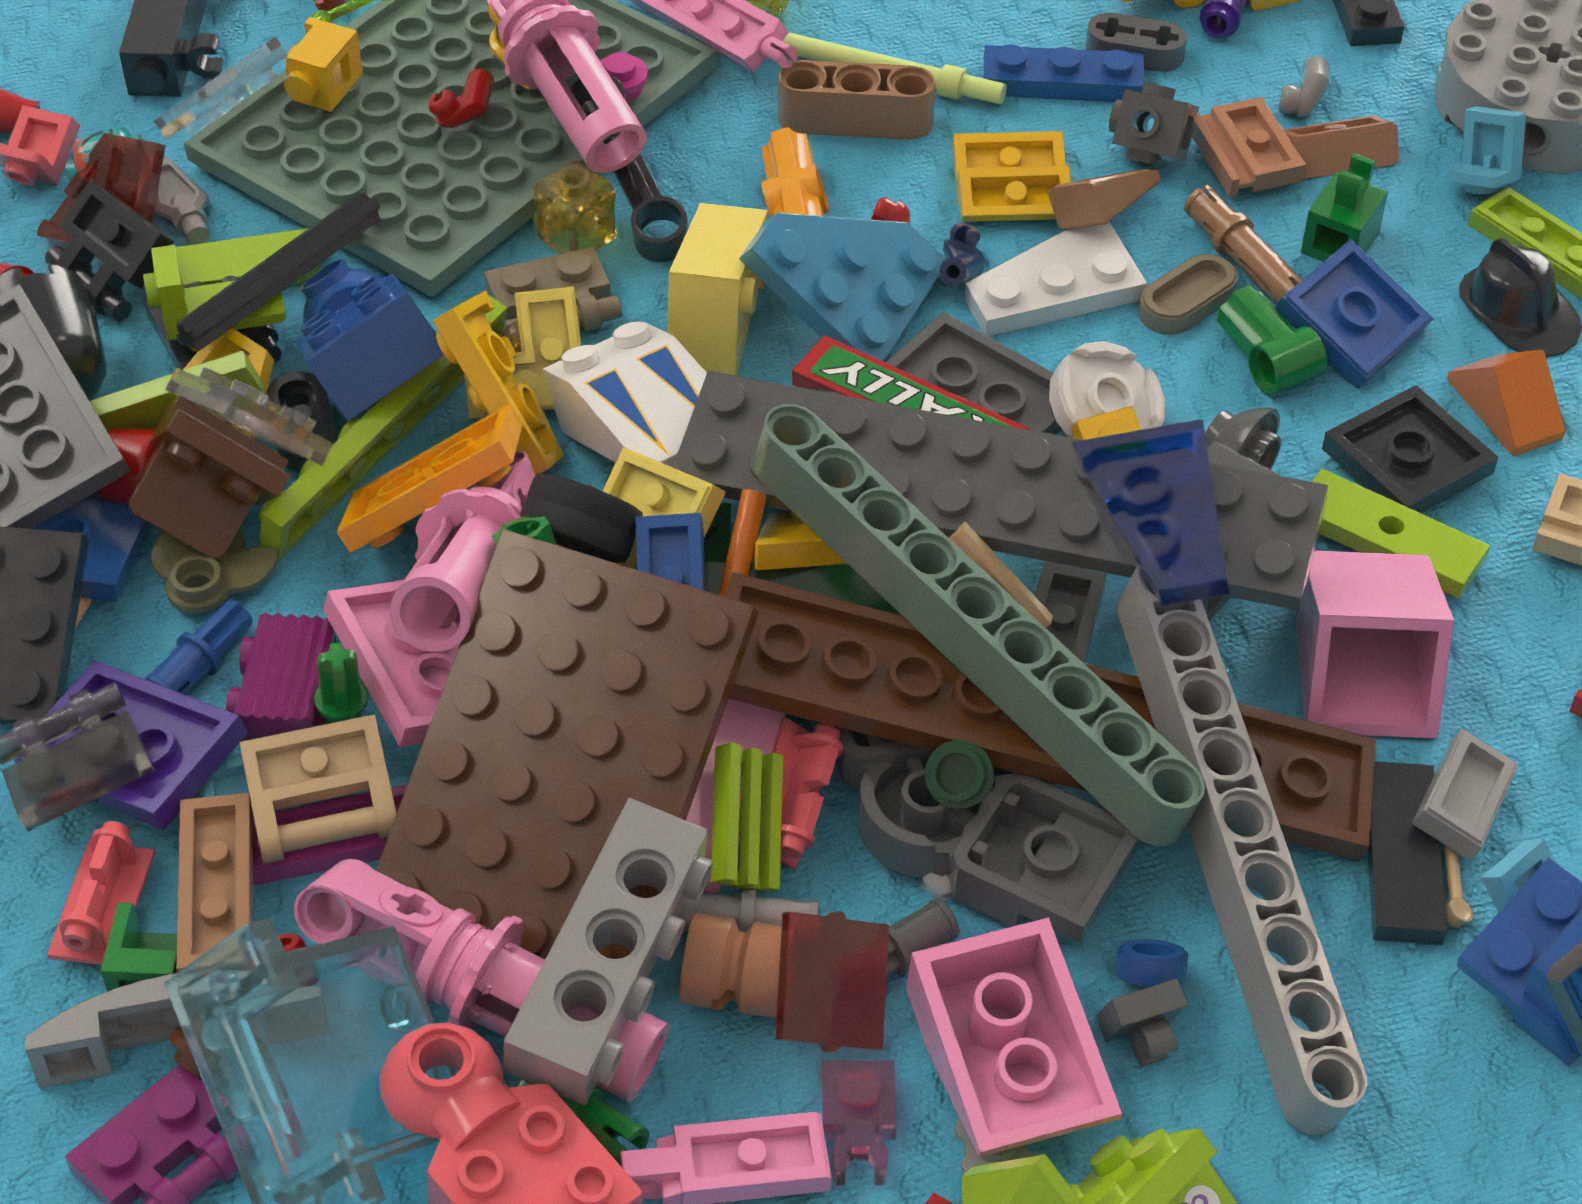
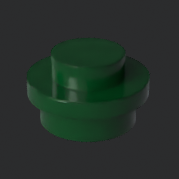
[925,740,995,809]

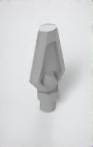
[150,156,210,245]

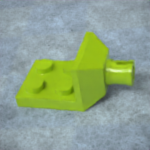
[962,1128,1218,1204]

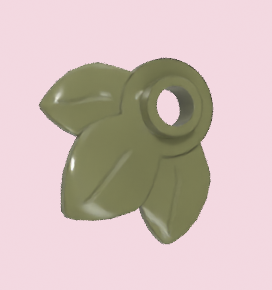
[151,529,278,614]

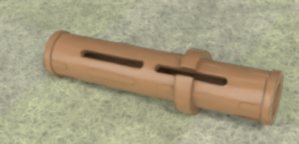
[1184,185,1303,304]

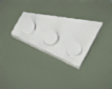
[965,222,1147,337]

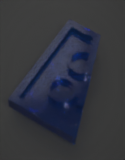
[1072,419,1230,606]

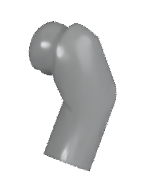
[1279,56,1329,119]

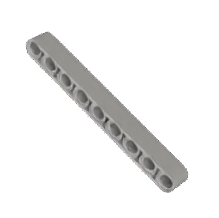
[1117,553,1367,1135]

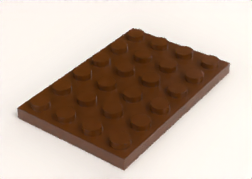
[376,529,759,959]

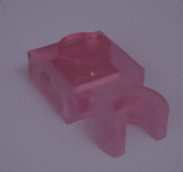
[821,1061,896,1185]

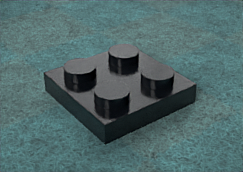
[1322,385,1498,513]

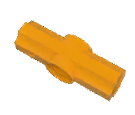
[761,127,830,217]

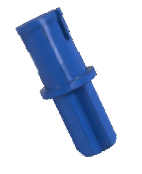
[144,600,253,695]

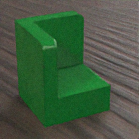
[101,903,178,992]

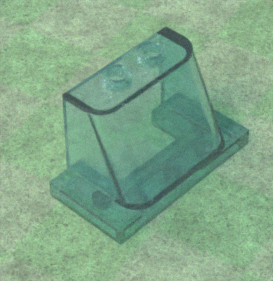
[164,918,456,1204]

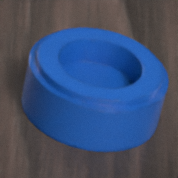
[1116,939,1188,987]

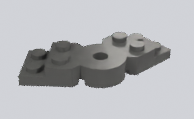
[824,723,1141,943]

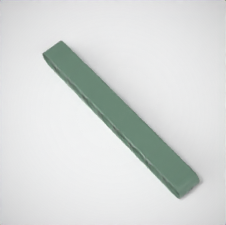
[753,404,1205,846]

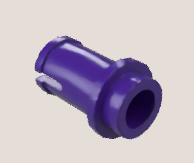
[1199,0,1249,38]

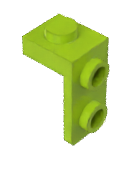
[143,245,286,340]

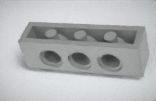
[504,798,714,1106]

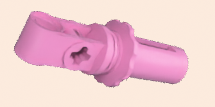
[487,0,647,173]
[390,451,536,652]
[294,859,670,1103]

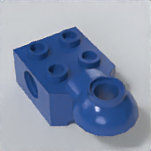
[295,259,444,421]

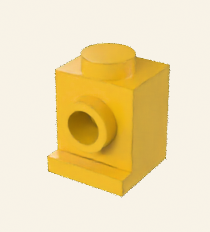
[284,17,363,112]

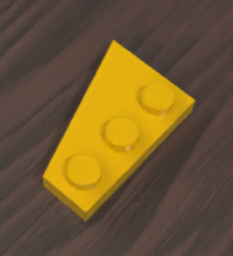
[432,290,565,475]

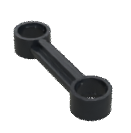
[571,73,689,262]

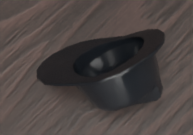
[1459,238,1581,357]

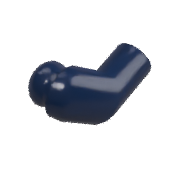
[940,223,985,286]

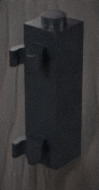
[119,0,224,97]

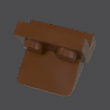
[127,395,291,559]

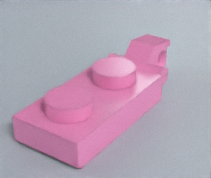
[620,1112,831,1204]

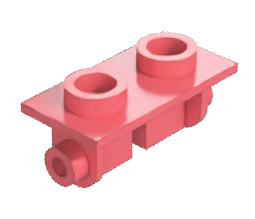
[772,718,844,869]
[47,821,155,965]

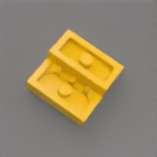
[952,131,1071,222]

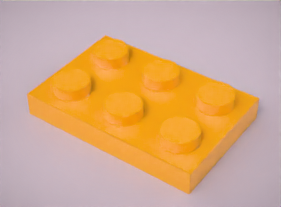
[336,403,523,553]

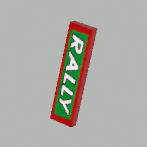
[792,335,1031,430]

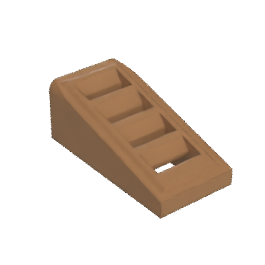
[1048,169,1161,230]

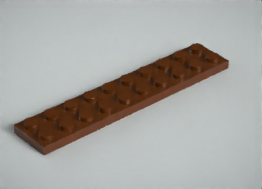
[726,572,1376,861]

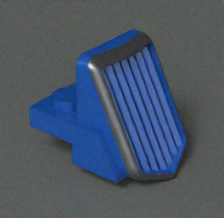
[1457,857,1582,1067]

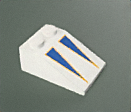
[543,321,707,467]

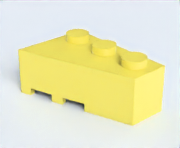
[667,203,767,376]

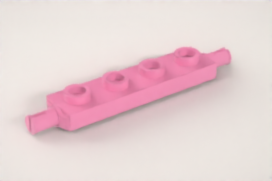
[631,0,798,72]

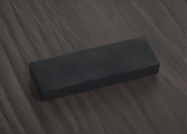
[1367,761,1447,945]

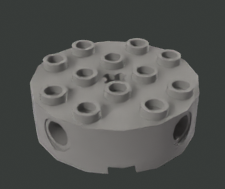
[1435,0,1582,174]

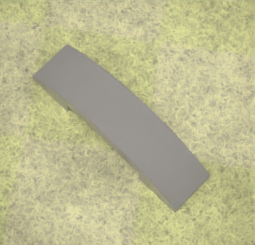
[25,969,328,1088]

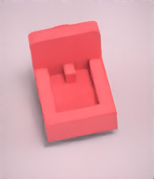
[0,105,80,186]

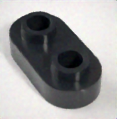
[266,371,337,472]

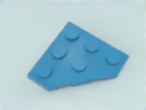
[738,213,946,362]

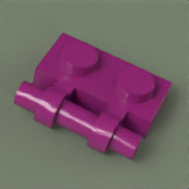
[65,1065,262,1204]

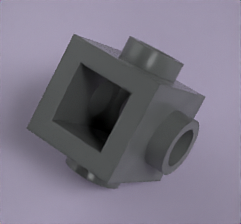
[1109,82,1199,165]

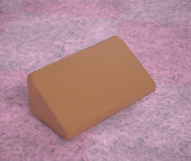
[1283,115,1399,179]

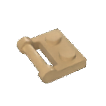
[239,714,397,864]

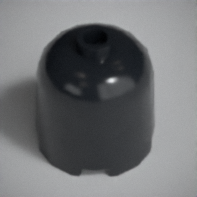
[0,265,107,401]

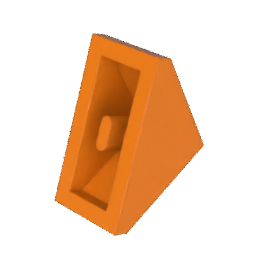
[1447,349,1566,457]

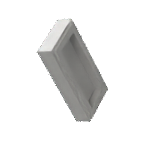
[1412,728,1518,861]

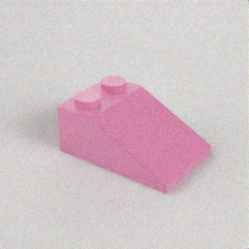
[906,917,1122,1158]

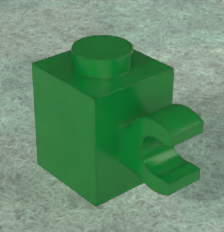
[1301,153,1388,262]

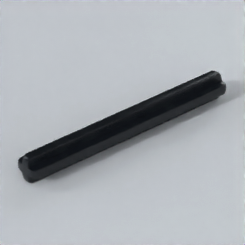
[176,193,380,351]

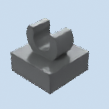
[1096,978,1188,1067]

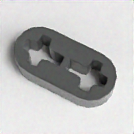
[1086,13,1187,71]

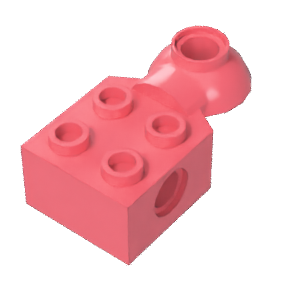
[380,1023,644,1204]

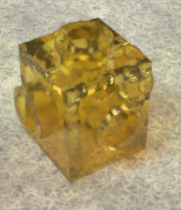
[533,160,616,254]

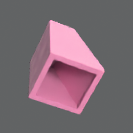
[1295,551,1454,739]

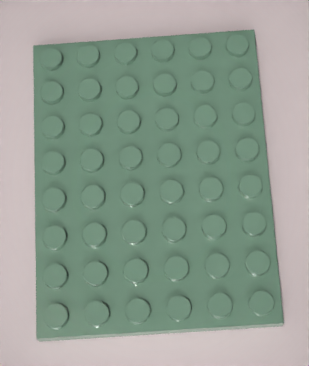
[184,0,717,298]

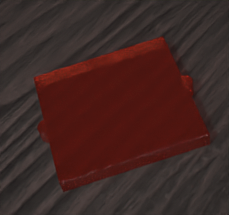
[775,911,889,1053]

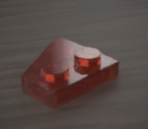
[37,133,166,242]

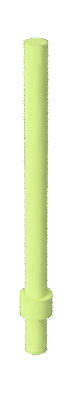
[782,32,1007,105]

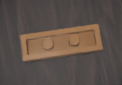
[176,793,253,973]

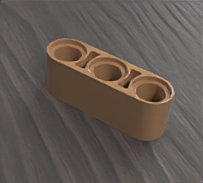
[778,60,936,139]

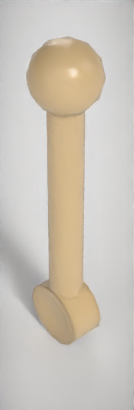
[1444,845,1473,928]

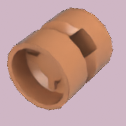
[680,913,795,1020]

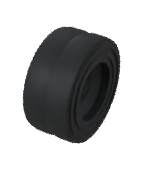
[520,473,643,563]

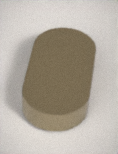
[1139,254,1238,334]

